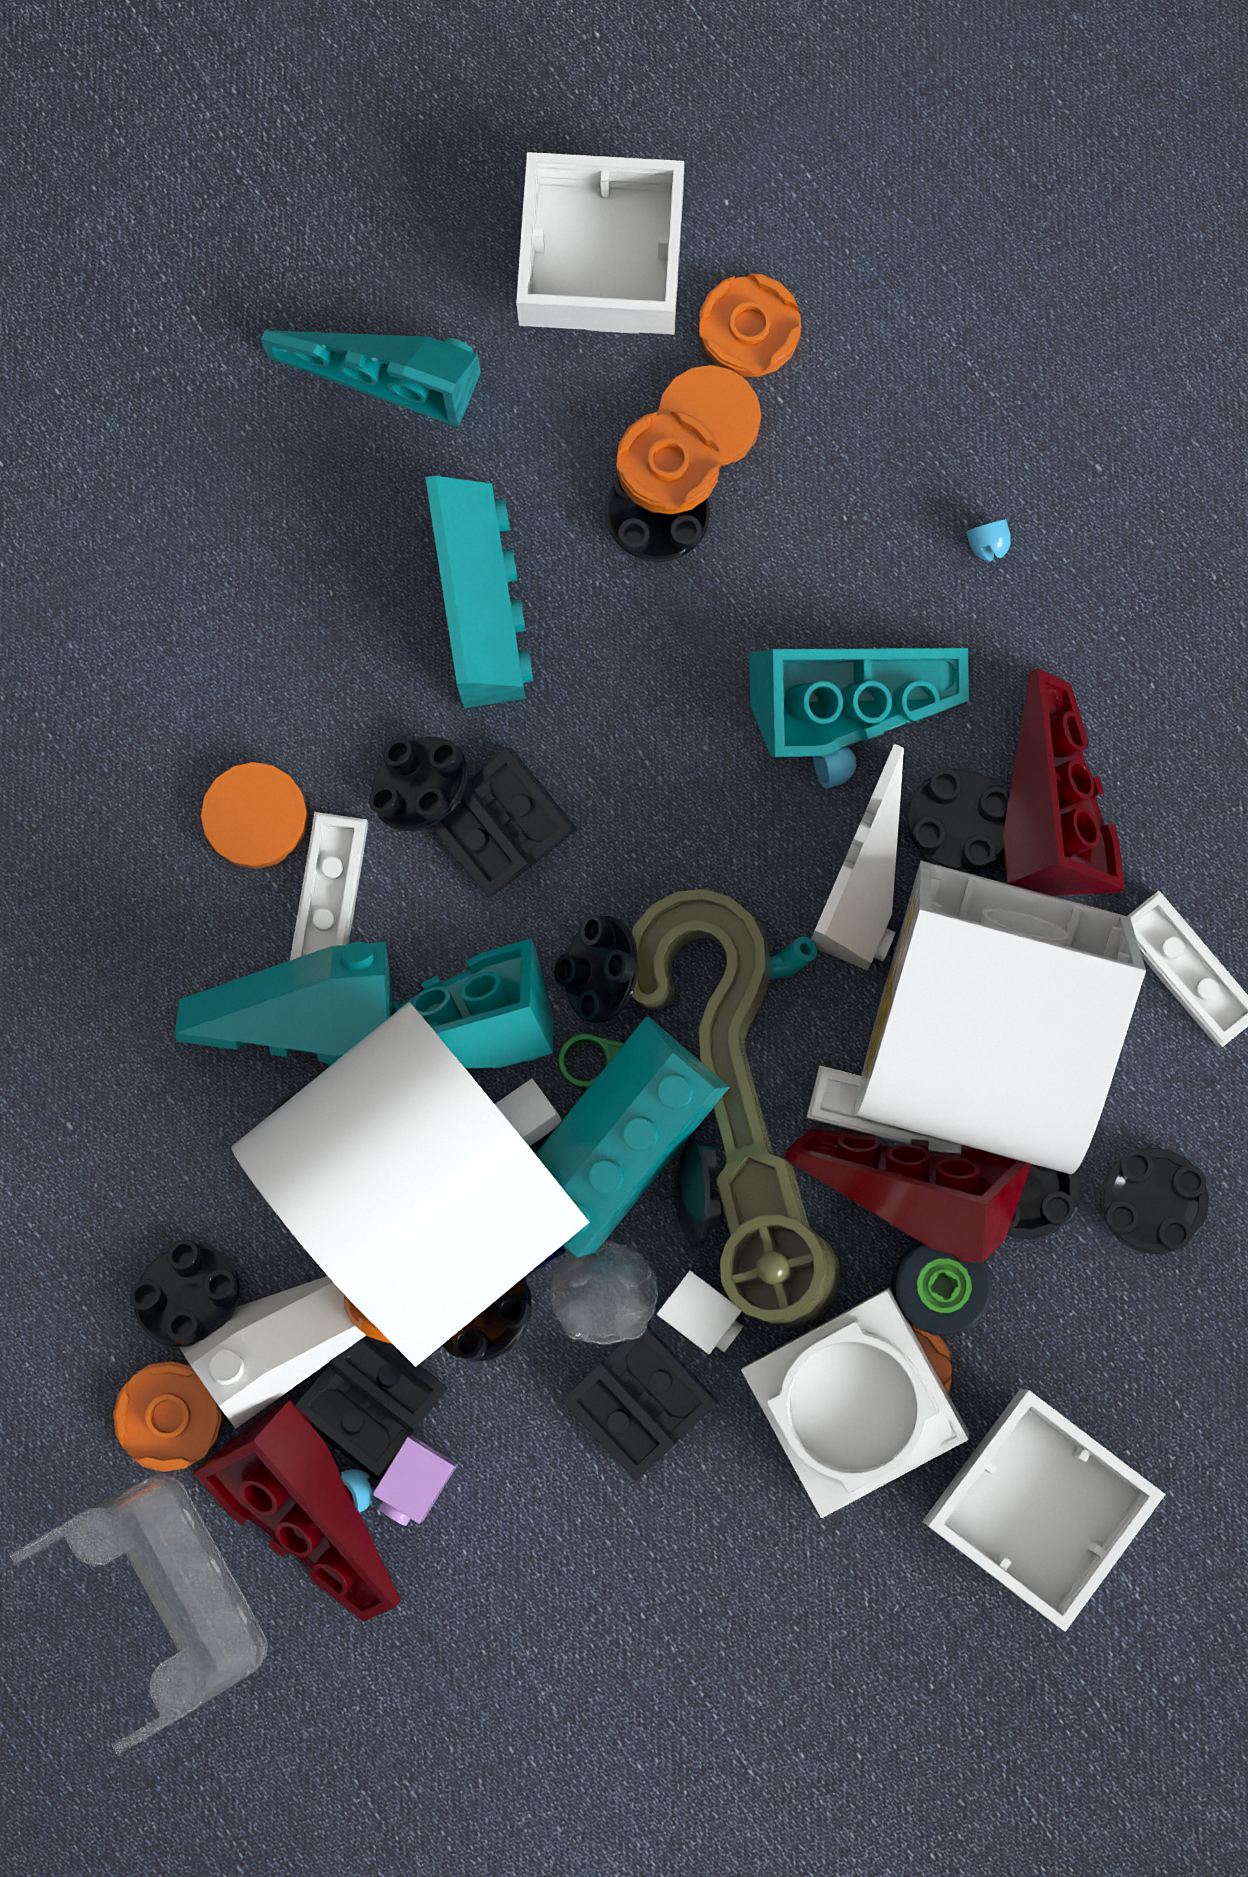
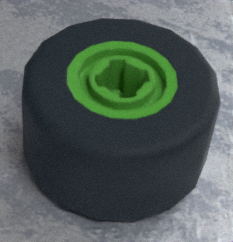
[891,1243,993,1335]

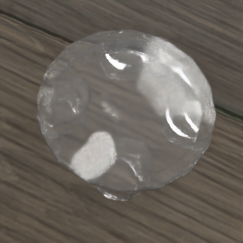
[550,1241,659,1345]

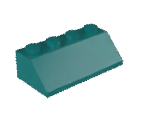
[425,476,534,708]
[535,1017,730,1258]

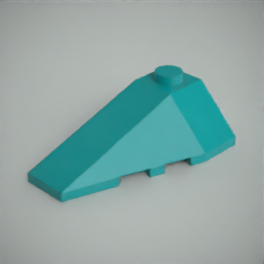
[261,330,481,428]
[749,648,969,757]
[328,938,553,1068]
[175,942,393,1064]

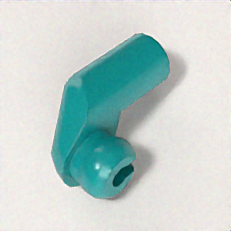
[770,936,817,980]

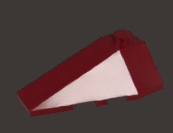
[1003,668,1125,896]
[786,1129,1031,1263]
[193,1400,401,1622]

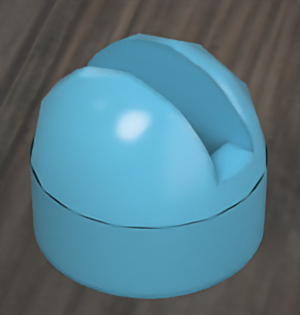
[966,519,1011,562]
[813,747,856,789]
[340,1469,375,1513]

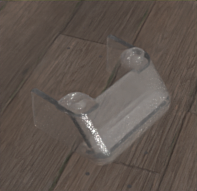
[10,1475,268,1755]

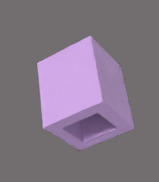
[372,1435,458,1526]

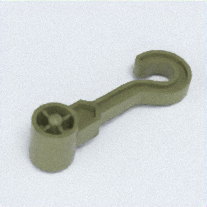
[631,889,841,1328]

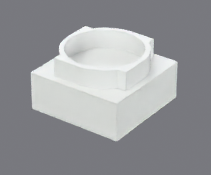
[516,152,684,335]
[741,1287,969,1518]
[922,1389,1166,1632]

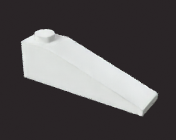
[811,744,904,970]
[179,1276,366,1429]

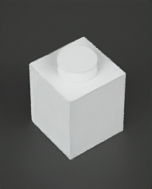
[656,1271,743,1354]

